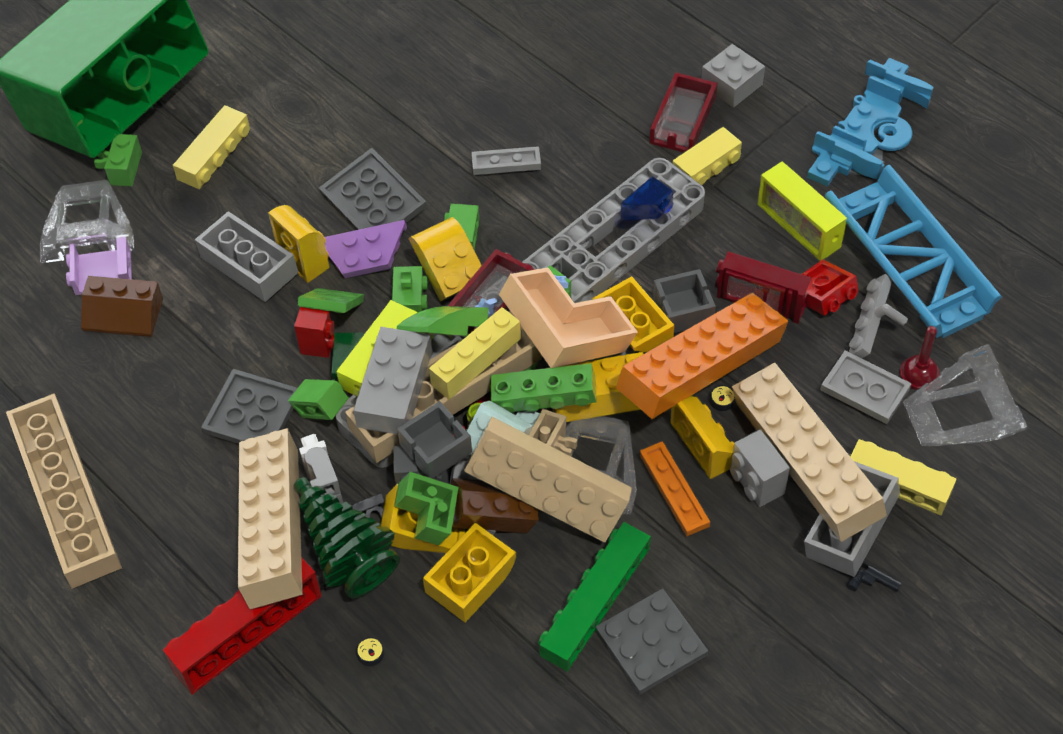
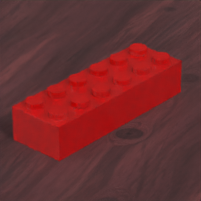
[163,557,322,695]

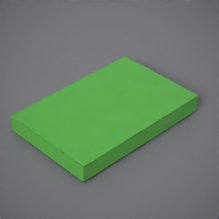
[298,288,364,313]

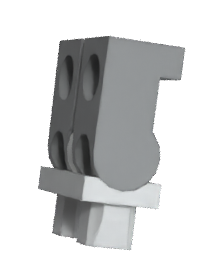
[299,434,343,504]

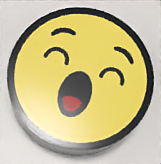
[710,385,735,411]
[356,637,384,666]

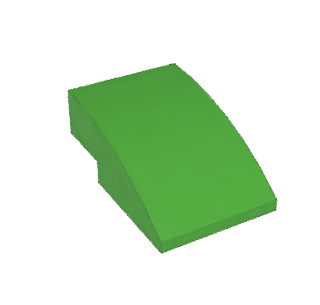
[396,306,489,336]

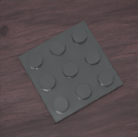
[201,369,297,444]
[595,588,708,695]

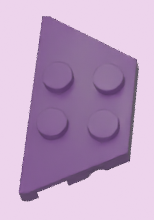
[325,220,407,278]

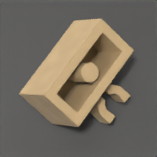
[529,409,577,457]

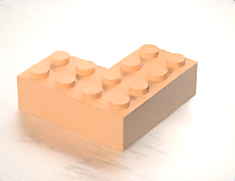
[499,268,638,368]

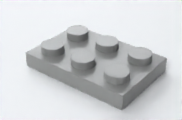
[820,350,912,424]

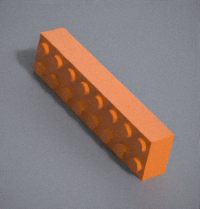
[616,293,788,419]

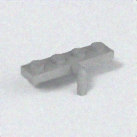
[849,274,908,358]

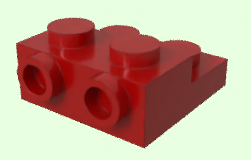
[802,259,859,316]

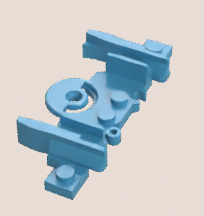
[807,58,933,187]

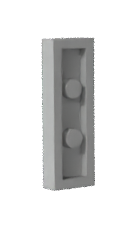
[472,146,541,175]

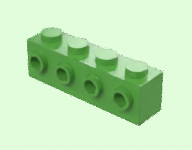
[491,363,597,413]

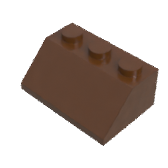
[81,276,163,337]
[451,478,538,533]

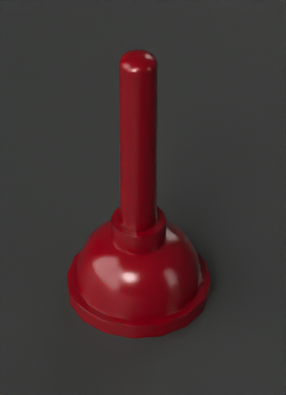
[899,326,940,391]

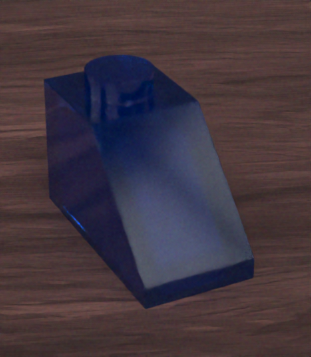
[621,176,674,220]

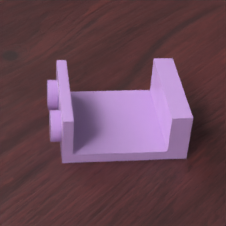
[66,237,132,295]

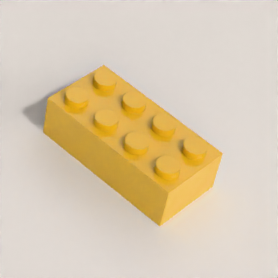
[550,352,643,422]

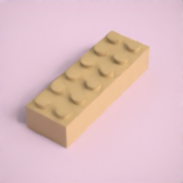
[464,417,632,542]

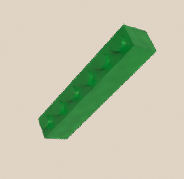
[538,522,651,672]

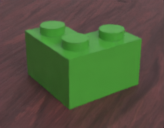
[394,472,459,545]

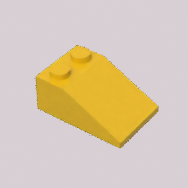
[381,484,465,553]

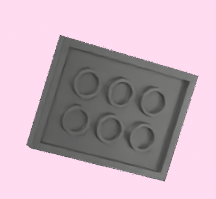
[319,148,428,230]

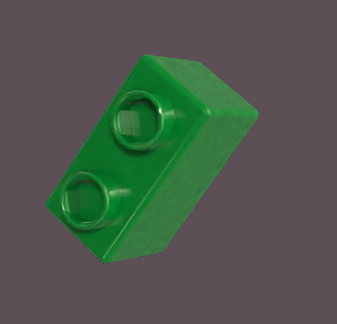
[0,0,209,158]

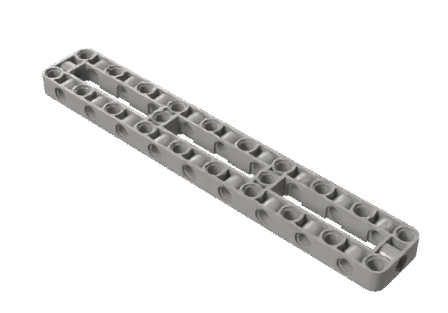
[335,158,705,468]

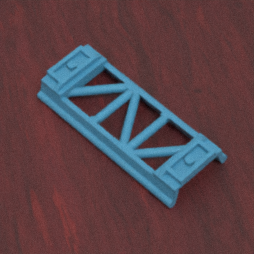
[825,165,1002,338]

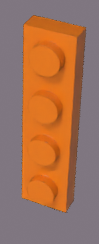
[640,441,710,537]

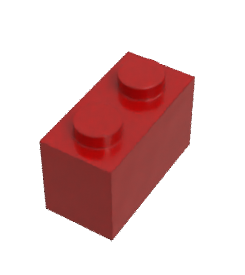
[294,307,334,358]

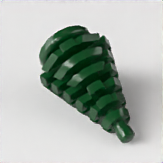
[293,477,400,599]

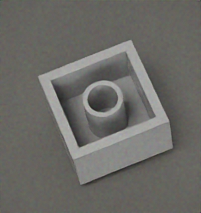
[701,44,765,108]
[730,429,790,507]

